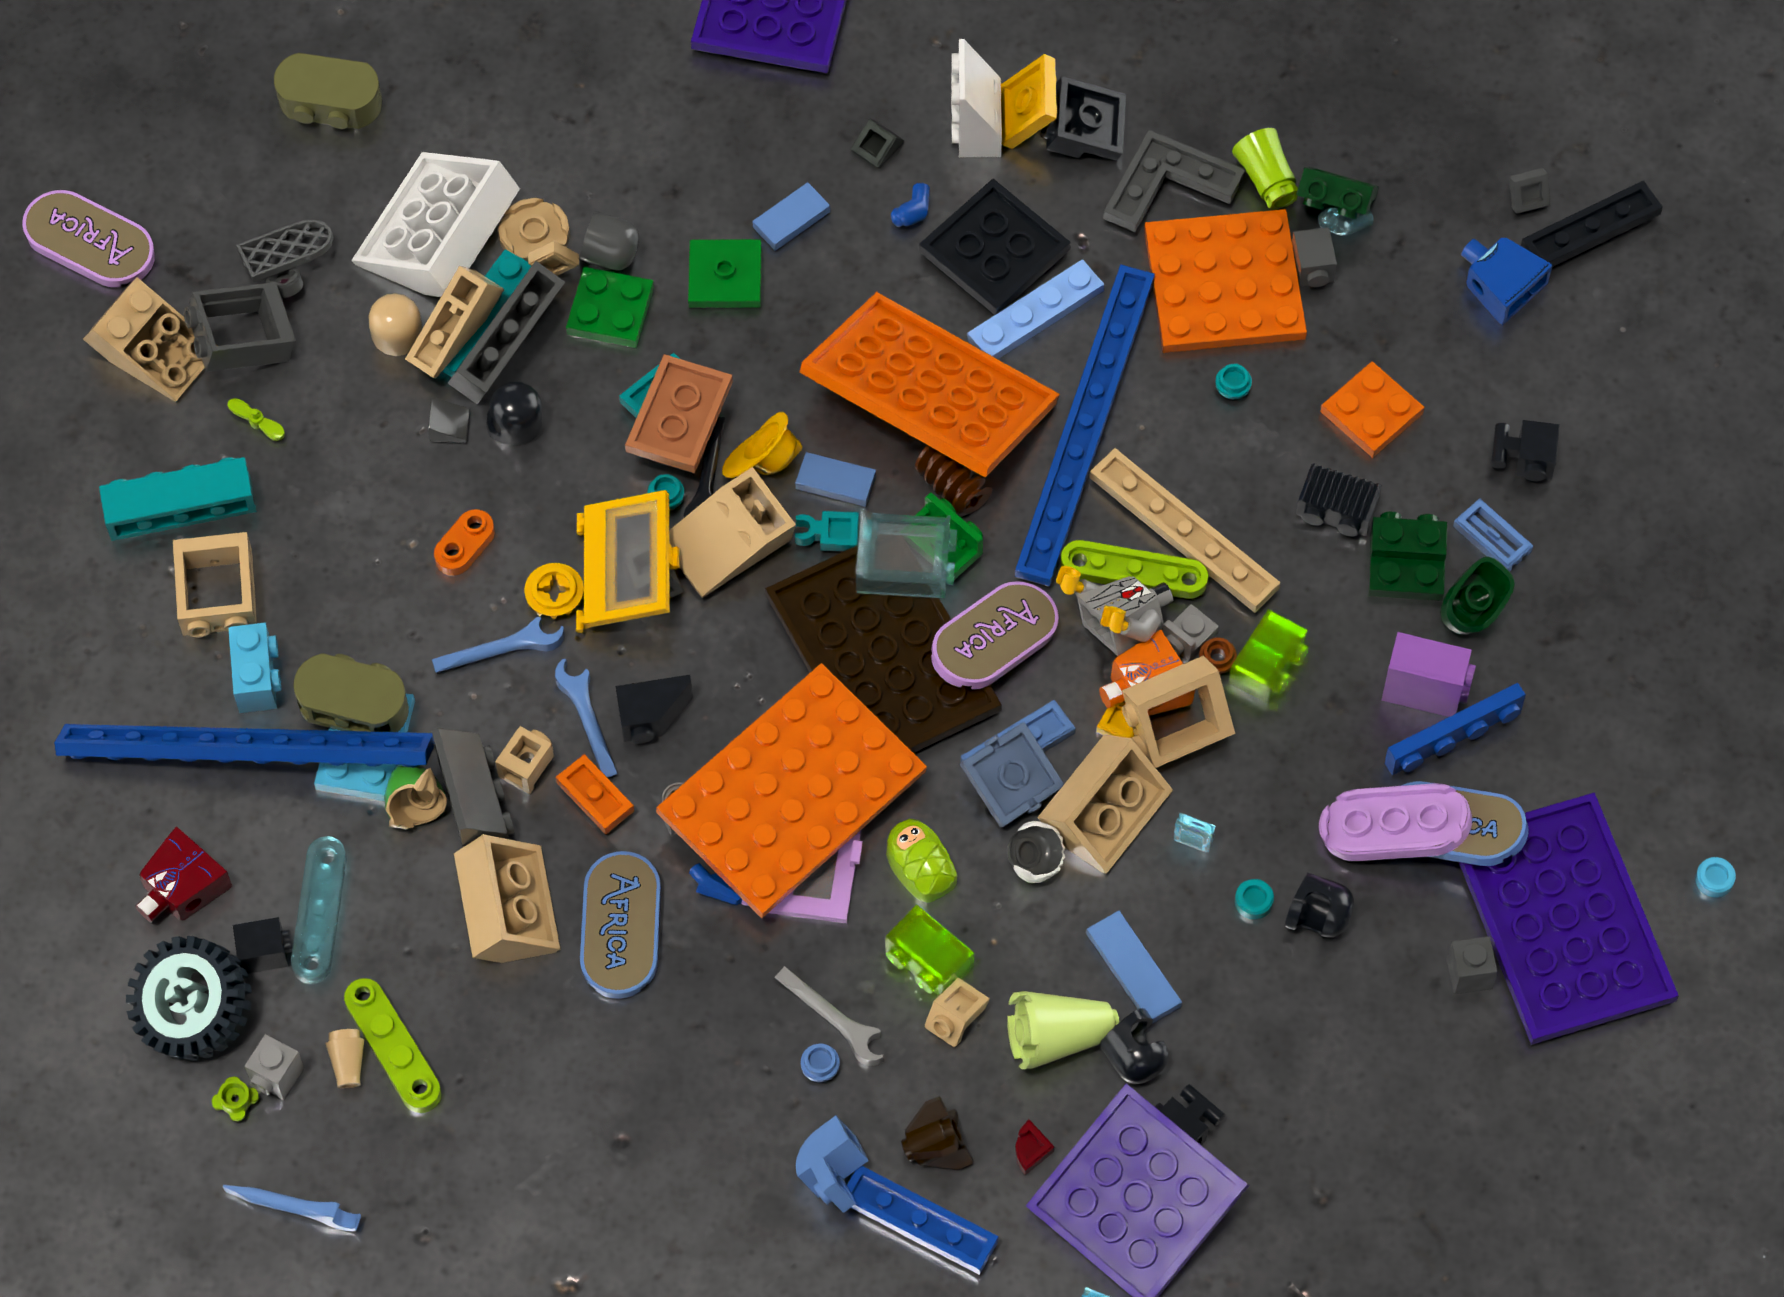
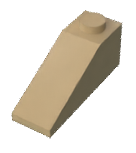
[405,266,504,378]

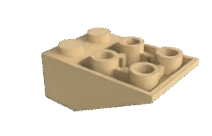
[83,277,218,402]
[669,467,796,598]

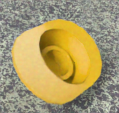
[722,412,802,478]

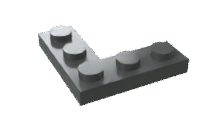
[1103,130,1246,232]

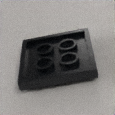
[919,178,1071,315]

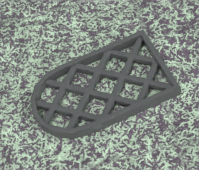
[236,220,334,282]

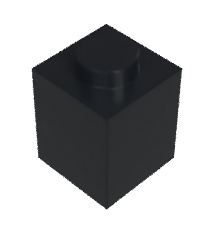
[233,917,293,974]

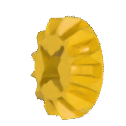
[524,563,584,620]

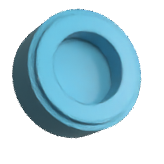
[1695,857,1736,898]

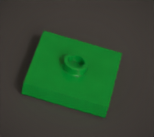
[688,239,762,308]

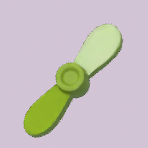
[228,398,285,441]

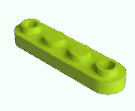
[1061,540,1208,599]
[344,978,441,1113]

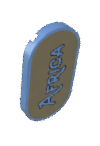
[1401,781,1529,866]
[580,851,661,999]

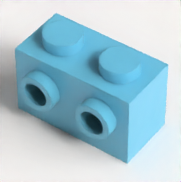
[228,622,281,713]

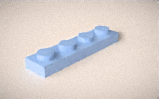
[967,259,1104,359]

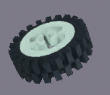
[126,936,252,1061]

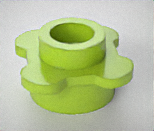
[212,1076,259,1122]

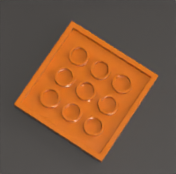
[1144,209,1307,353]

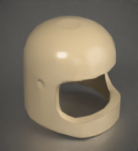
[368,293,423,356]

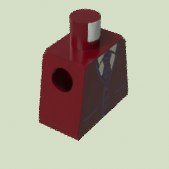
[135,826,232,922]

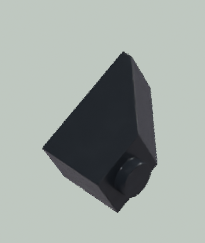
[615,675,693,743]

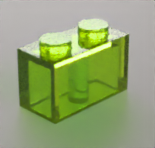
[1229,609,1309,704]
[885,904,974,995]

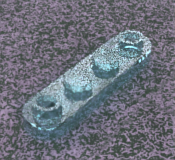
[291,836,347,984]

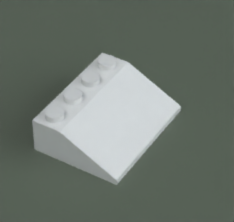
[351,152,520,297]

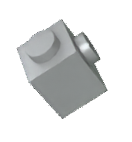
[244,1034,304,1100]

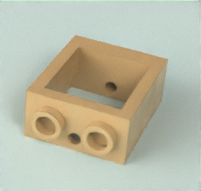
[173,532,257,637]
[1122,655,1235,768]

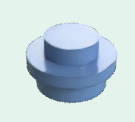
[801,1044,840,1082]

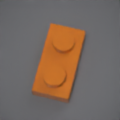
[555,754,634,835]

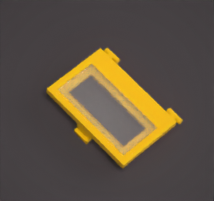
[576,490,679,633]

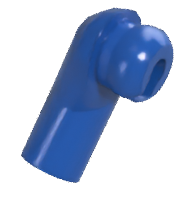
[891,183,930,227]

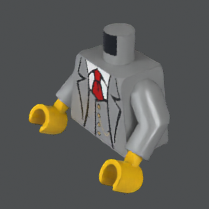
[1056,566,1173,656]

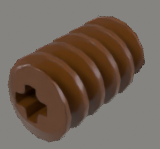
[915,445,992,517]

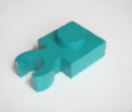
[795,511,859,551]

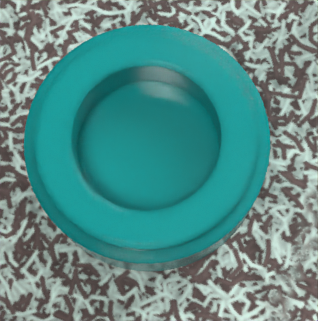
[1235,879,1274,920]

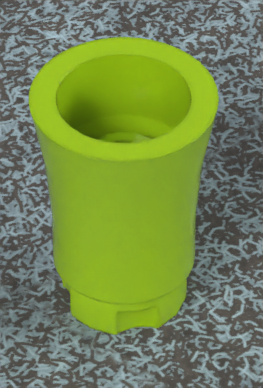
[1232,128,1298,210]

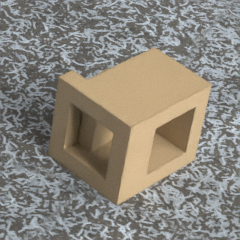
[495,726,554,794]

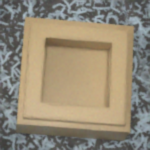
[528,241,579,276]

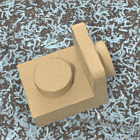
[925,978,990,1047]

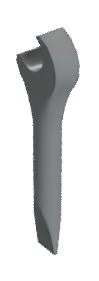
[774,966,883,1066]

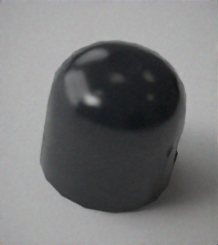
[487,382,542,445]
[1285,873,1354,938]
[1099,1008,1169,1084]

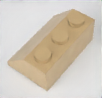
[1037,734,1173,874]
[454,834,560,963]

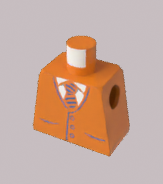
[1099,630,1195,716]

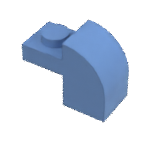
[796,1115,869,1213]

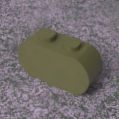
[274,53,382,129]
[293,653,409,732]

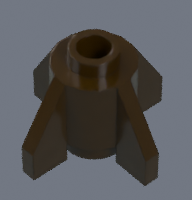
[901,1096,973,1169]

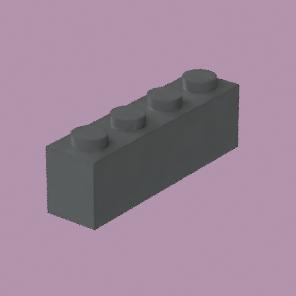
[448,261,565,404]

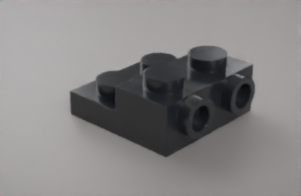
[1041,76,1126,161]

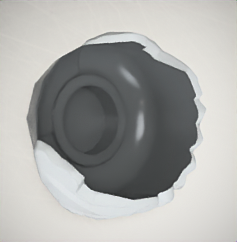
[1007,821,1065,883]

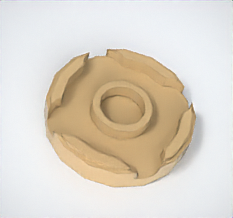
[498,198,570,261]

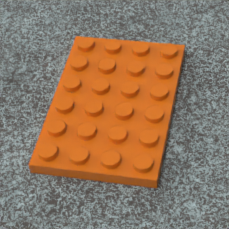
[799,292,1060,478]
[656,663,927,918]

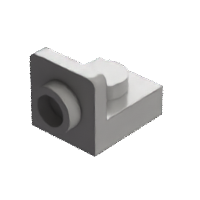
[1162,604,1219,662]

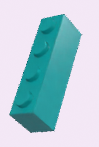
[99,457,257,541]

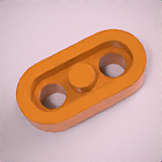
[434,509,495,576]

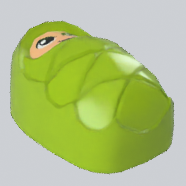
[886,819,957,903]

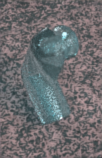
[1318,208,1374,236]

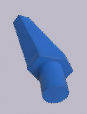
[689,863,742,905]

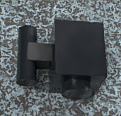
[1491,420,1560,481]
[1155,1084,1225,1145]

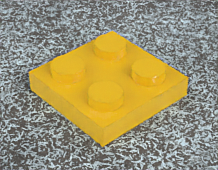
[1001,54,1057,149]

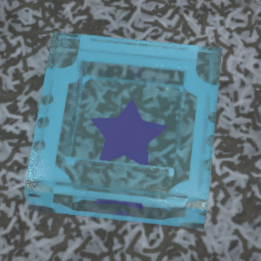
[1173,813,1216,853]

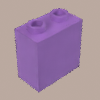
[1381,632,1476,717]

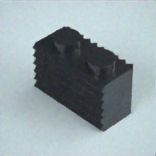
[1296,463,1382,537]

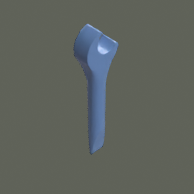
[432,617,565,673]
[555,659,618,778]
[223,1185,361,1231]

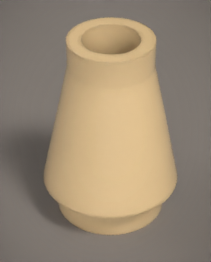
[325,1029,364,1088]

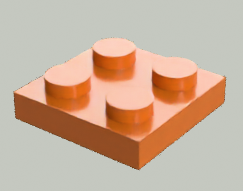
[1320,361,1425,458]

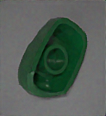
[1440,556,1515,635]

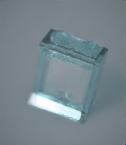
[856,508,957,598]

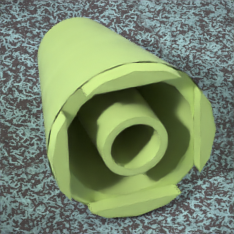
[1007,991,1119,1069]

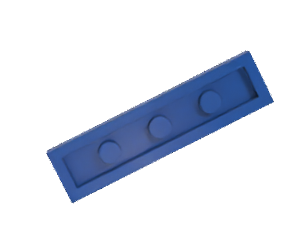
[1384,683,1526,775]
[847,1166,999,1275]

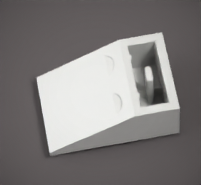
[951,39,1002,157]

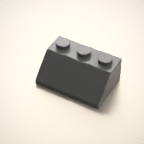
[431,728,515,847]

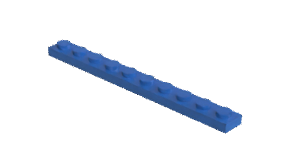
[1015,264,1155,587]
[54,724,434,768]

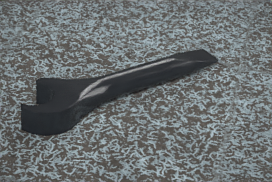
[684,417,725,518]

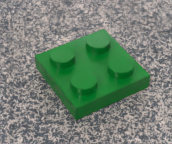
[566,267,654,348]

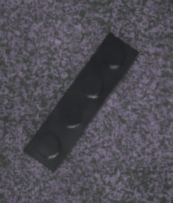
[1521,180,1663,267]

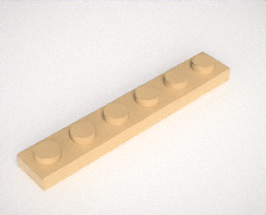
[1090,448,1280,613]

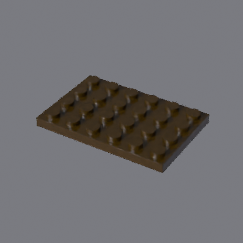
[765,527,1002,753]

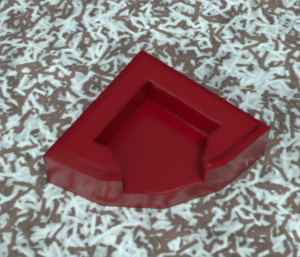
[1015,1119,1055,1175]

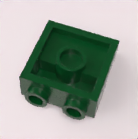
[1296,167,1379,220]
[1368,511,1447,601]

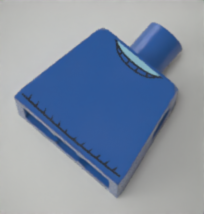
[1461,238,1553,326]

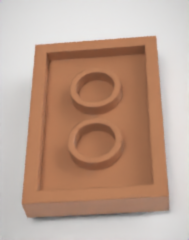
[625,354,733,473]

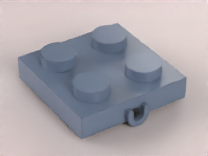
[959,722,1064,827]

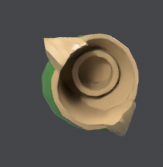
[384,765,447,829]

